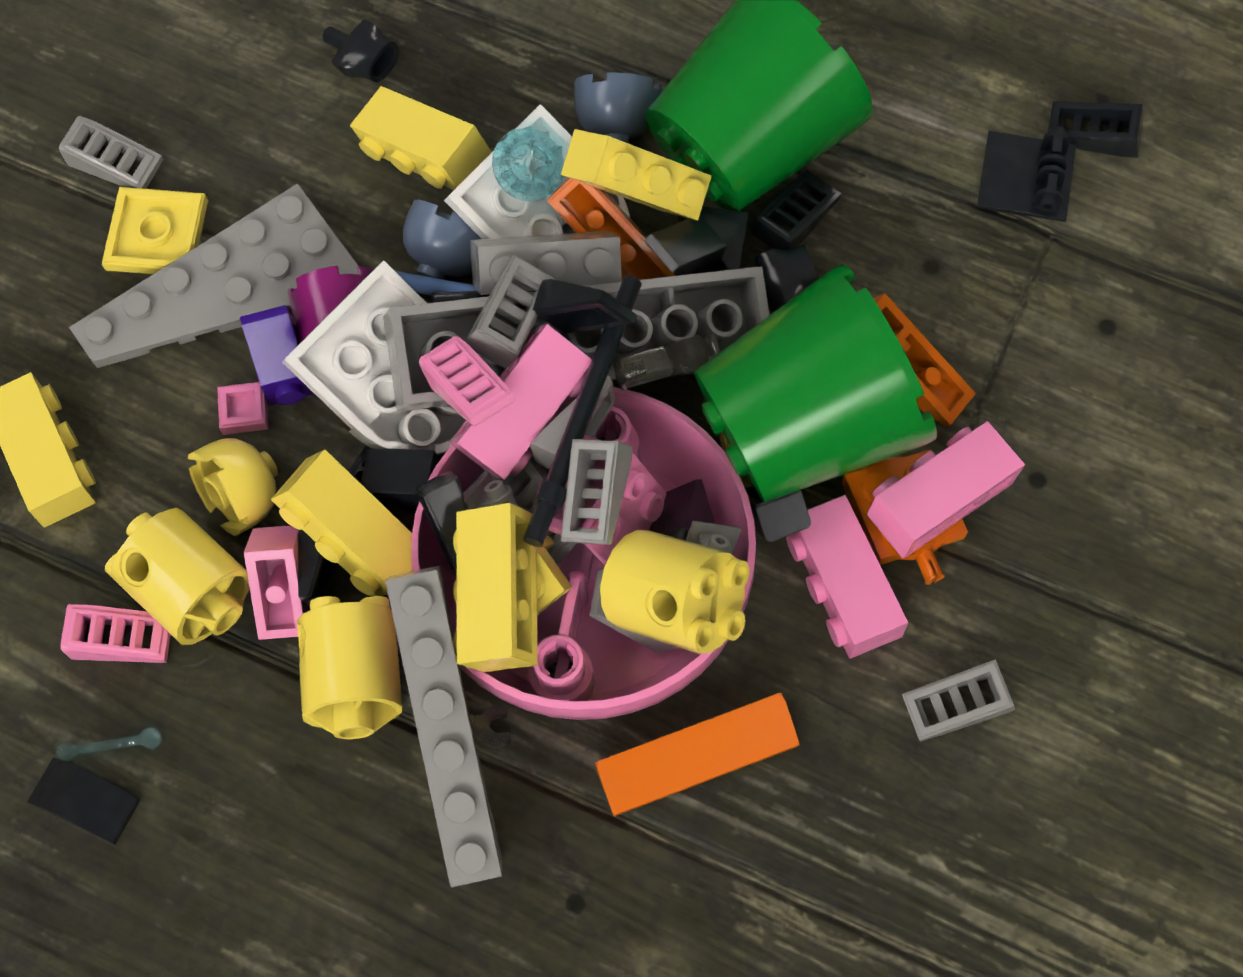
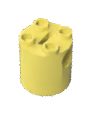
[105,508,250,645]
[600,530,750,653]
[297,596,402,739]

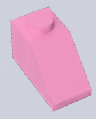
[244,525,308,640]

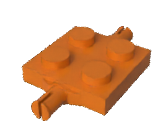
[841,449,968,585]

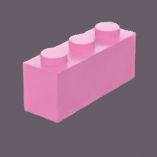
[449,324,592,480]
[867,421,1025,559]
[786,495,908,659]

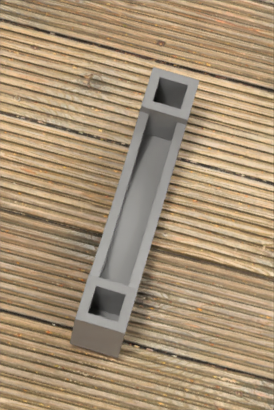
[385,566,503,888]

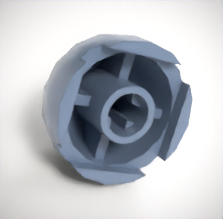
[574,72,661,144]
[403,200,481,279]

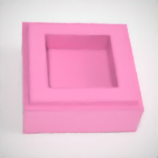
[217,382,269,435]

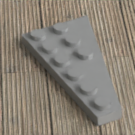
[69,184,358,368]

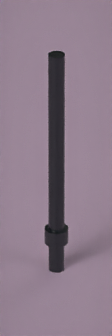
[523,276,642,547]

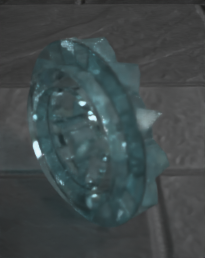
[492,126,564,201]

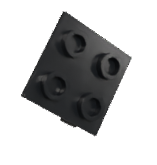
[977,126,1076,222]

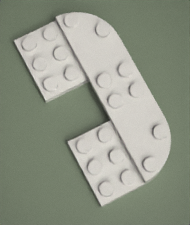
[282,104,630,455]

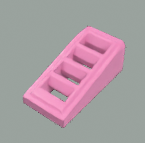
[419,336,516,426]
[61,604,171,663]

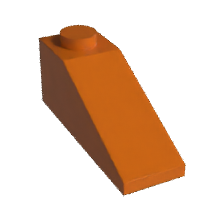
[873,293,976,427]

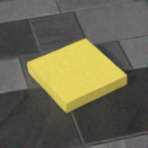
[102,187,208,274]

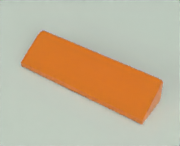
[547,178,676,280]
[595,693,800,817]

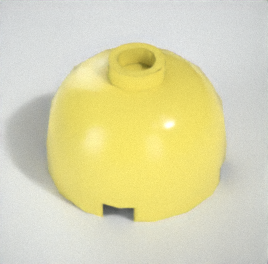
[188,438,278,536]

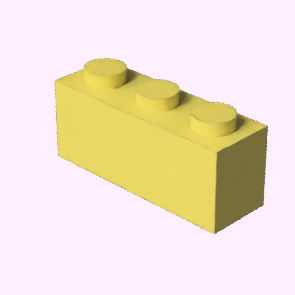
[350,86,492,190]
[561,129,712,220]
[0,372,96,528]
[270,449,412,596]
[453,503,538,672]

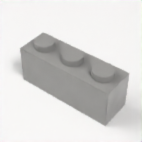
[470,231,622,295]

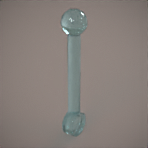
[56,728,162,761]

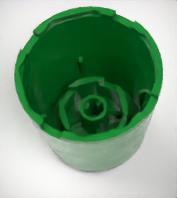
[645,0,873,211]
[694,264,937,503]

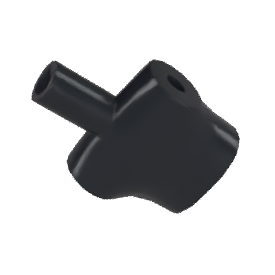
[322,20,399,83]
[755,244,819,311]

